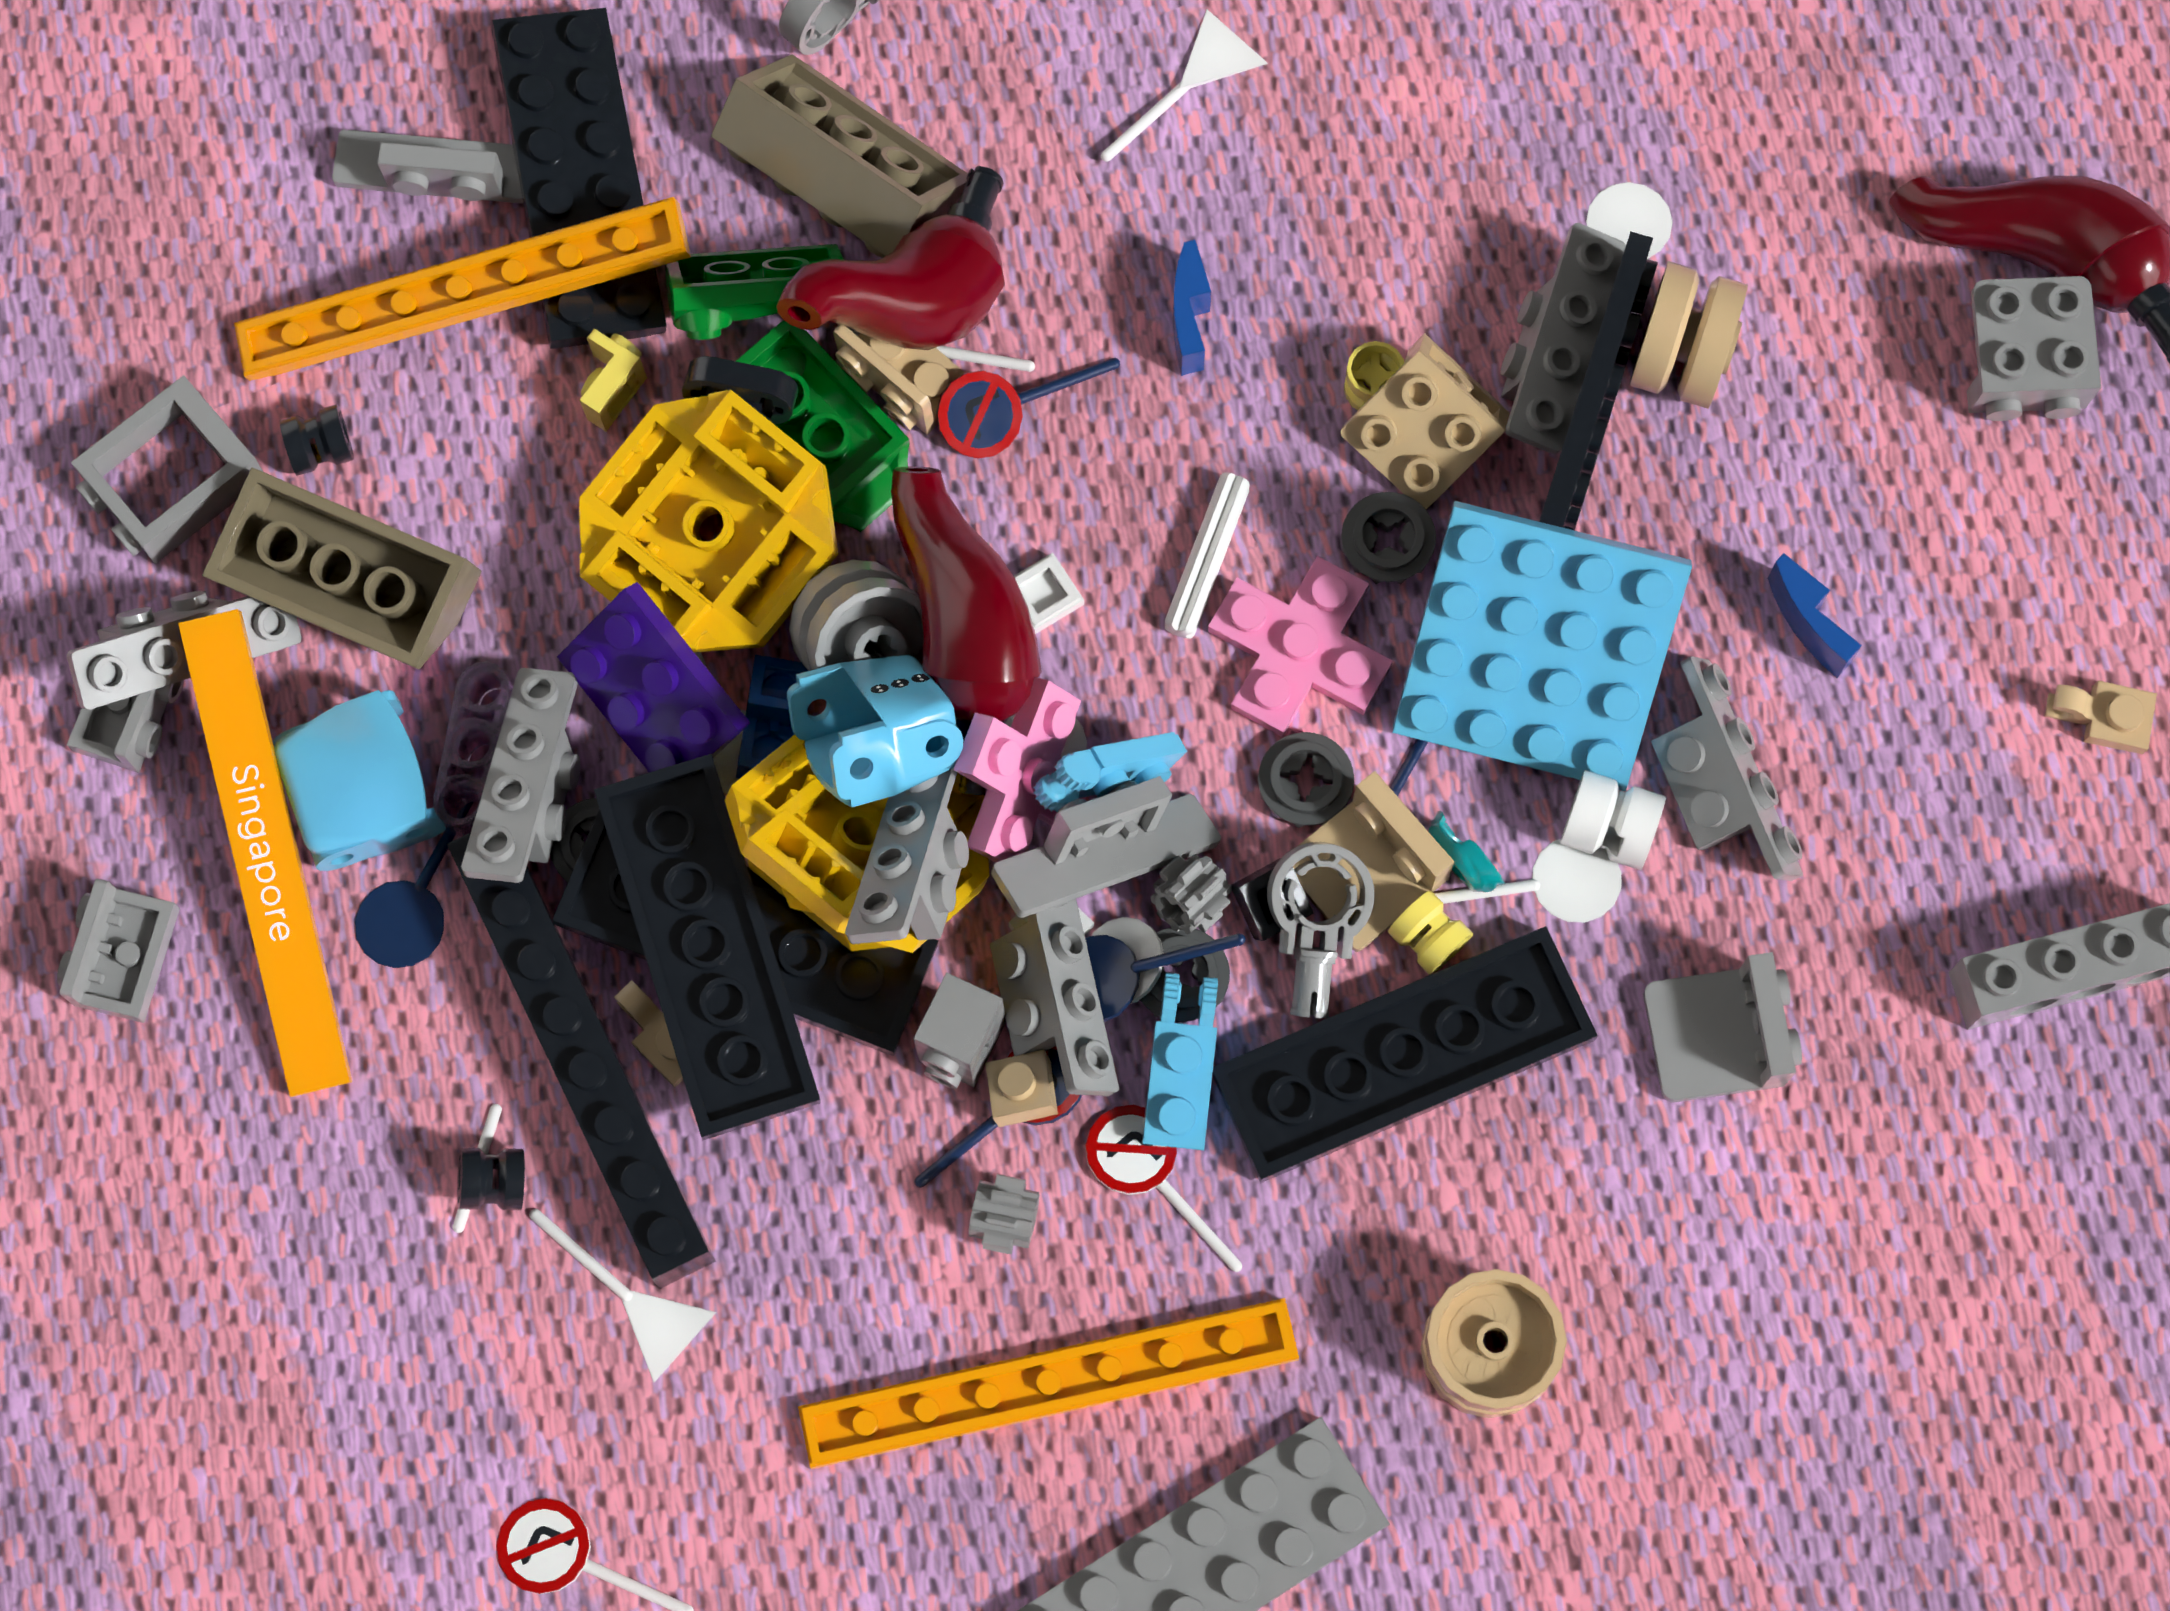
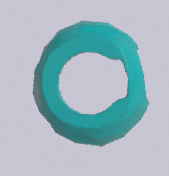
[1428,811,1505,892]

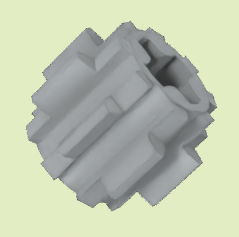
[1151,854,1232,934]
[969,1174,1040,1254]

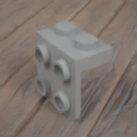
[1967,276,2101,421]
[1643,952,1802,1102]

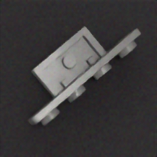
[332,130,523,204]
[1500,223,1626,454]
[67,591,302,710]
[1651,656,1803,881]
[461,668,580,883]
[845,768,969,944]
[991,776,1221,918]
[990,899,1119,1096]

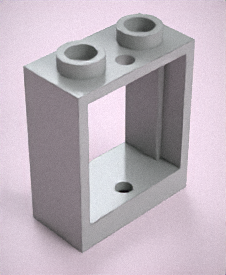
[71,375,263,564]

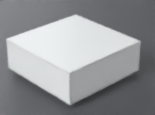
[1014,552,1084,634]

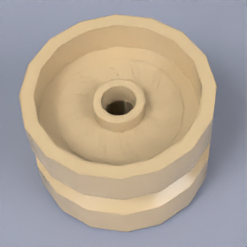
[1629,261,1748,409]
[1420,1269,1567,1418]

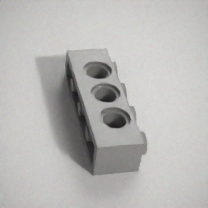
[1948,903,2170,1030]

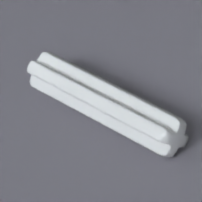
[1165,472,1250,639]

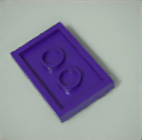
[557,582,750,772]

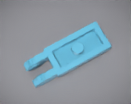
[1033,732,1188,812]
[1142,973,1218,1150]

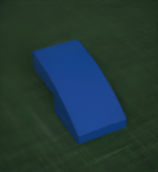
[1173,239,1211,376]
[1767,553,1862,678]
[735,655,808,779]

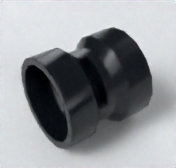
[280,404,354,476]
[457,1148,525,1210]

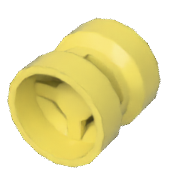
[1344,341,1404,410]
[1388,890,1473,975]

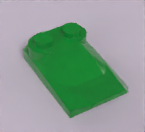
[665,244,844,340]
[736,320,909,532]

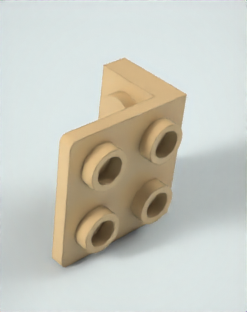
[833,324,965,435]
[1340,333,1509,509]
[1293,771,1454,952]

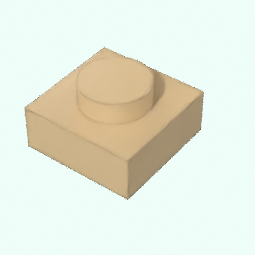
[985,1050,1058,1127]

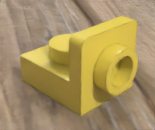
[579,329,647,432]

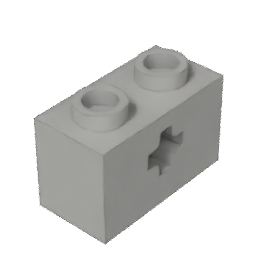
[913,972,1006,1089]

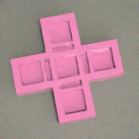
[1208,556,1393,737]
[953,678,1086,863]

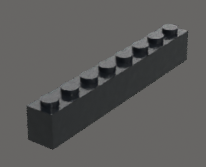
[447,833,716,1289]

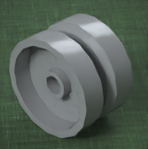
[789,560,924,671]

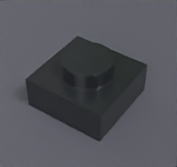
[1231,858,1314,941]

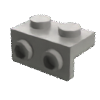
[67,680,184,773]
[57,879,180,1023]

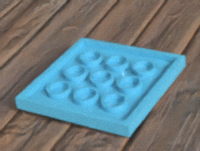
[1392,501,1692,791]

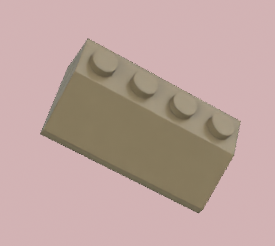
[711,54,968,258]
[202,467,482,670]

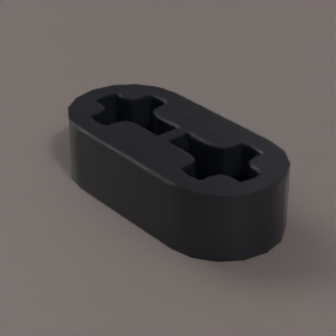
[682,356,799,424]

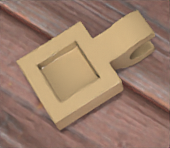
[2045,680,2157,754]
[614,980,683,1088]

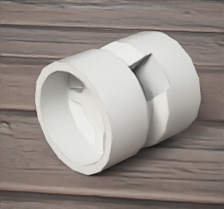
[1560,770,1666,870]

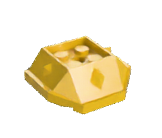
[579,389,838,652]
[725,735,989,953]

